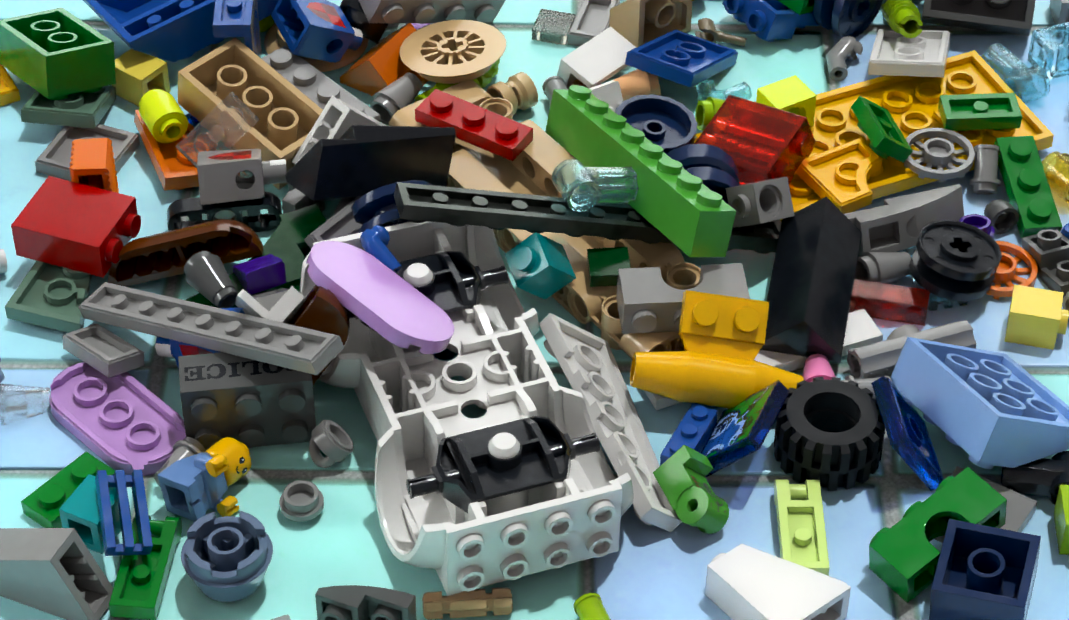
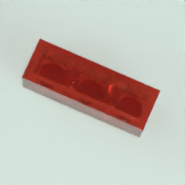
[849,279,930,326]

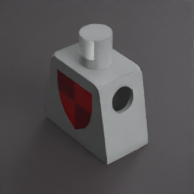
[197,149,287,205]

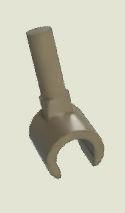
[695,18,747,47]

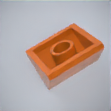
[340,22,429,96]

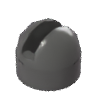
[984,199,1019,234]

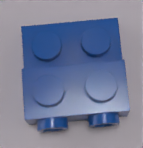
[722,0,820,42]

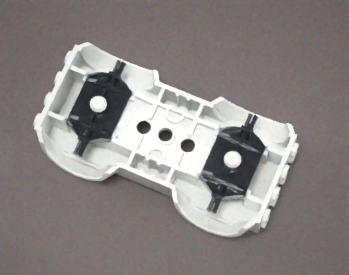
[299,221,634,596]

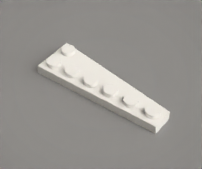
[539,313,682,532]

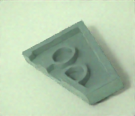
[5,261,92,333]

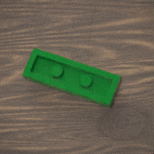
[994,136,1062,238]

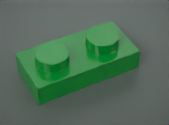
[938,93,1022,131]
[851,96,913,163]
[21,452,115,528]

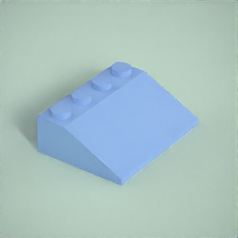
[890,337,1069,469]

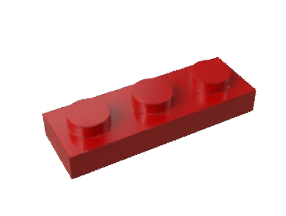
[415,89,533,161]

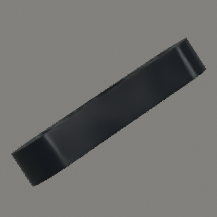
[167,192,282,232]

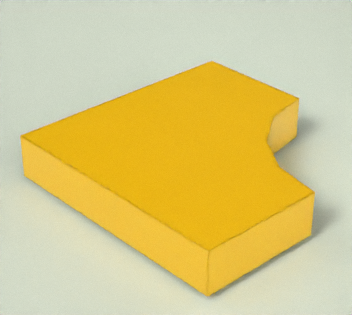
[795,138,882,214]

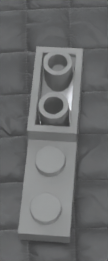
[844,184,964,254]

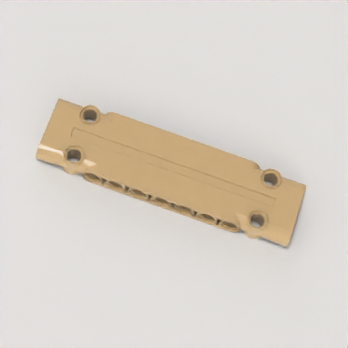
[388,80,701,359]

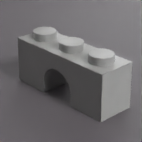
[616,263,750,334]

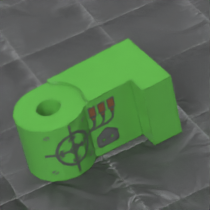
[653,445,729,534]

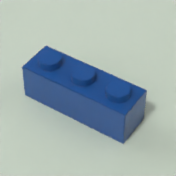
[660,403,718,466]

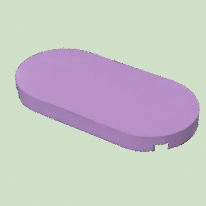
[306,241,454,354]
[49,362,186,476]

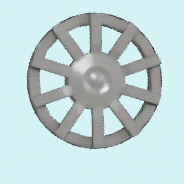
[904,128,975,183]

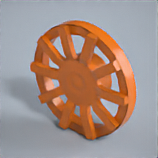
[987,241,1038,300]

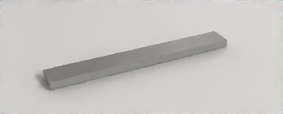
[78,282,345,375]

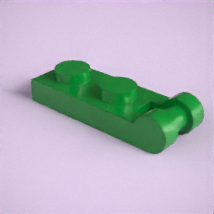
[109,515,182,620]

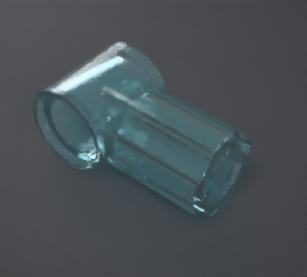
[981,43,1050,104]
[552,159,639,212]

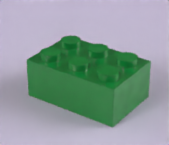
[0,7,116,100]

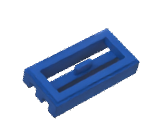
[95,469,153,556]

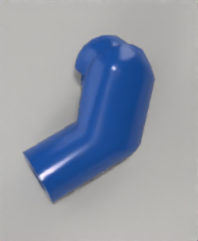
[360,225,402,273]

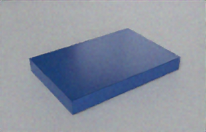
[625,29,738,88]

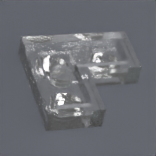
[175,91,260,178]

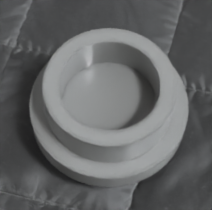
[279,480,324,522]

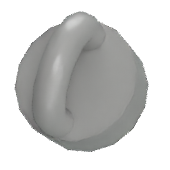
[309,420,353,468]

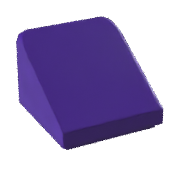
[232,254,286,295]

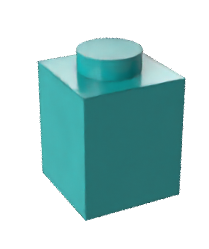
[504,232,576,300]
[59,474,131,554]

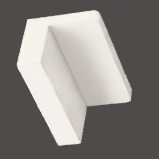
[557,26,636,90]
[235,286,305,323]

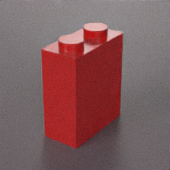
[11,176,141,278]

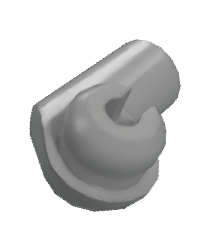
[826,36,863,81]

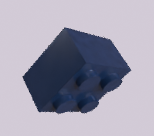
[929,519,1041,620]

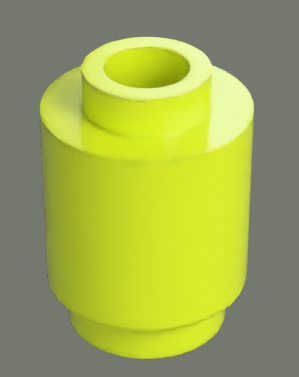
[139,89,188,143]

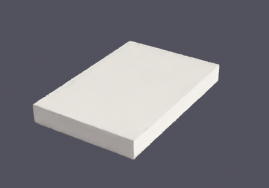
[868,29,950,77]

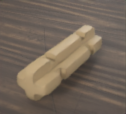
[422,587,513,620]

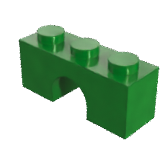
[869,467,1007,603]

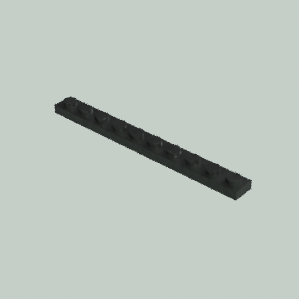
[394,182,781,254]

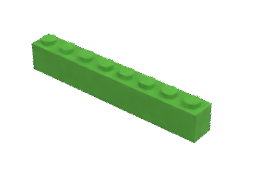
[545,85,736,257]

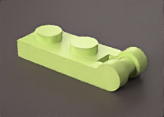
[774,479,830,576]

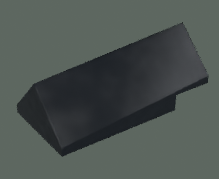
[285,125,456,201]
[760,197,862,363]

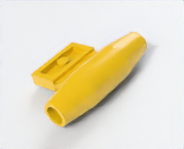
[630,290,804,411]

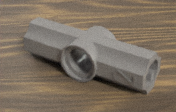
[847,320,977,379]

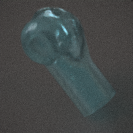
[695,80,752,103]

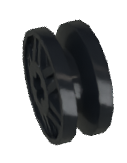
[909,220,1002,302]

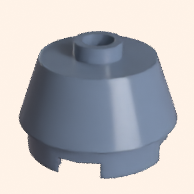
[181,511,273,602]

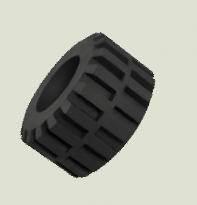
[773,377,886,491]

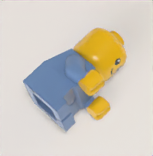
[157,437,252,522]

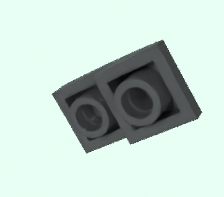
[1021,229,1069,298]
[315,585,417,620]

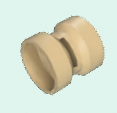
[486,72,538,116]

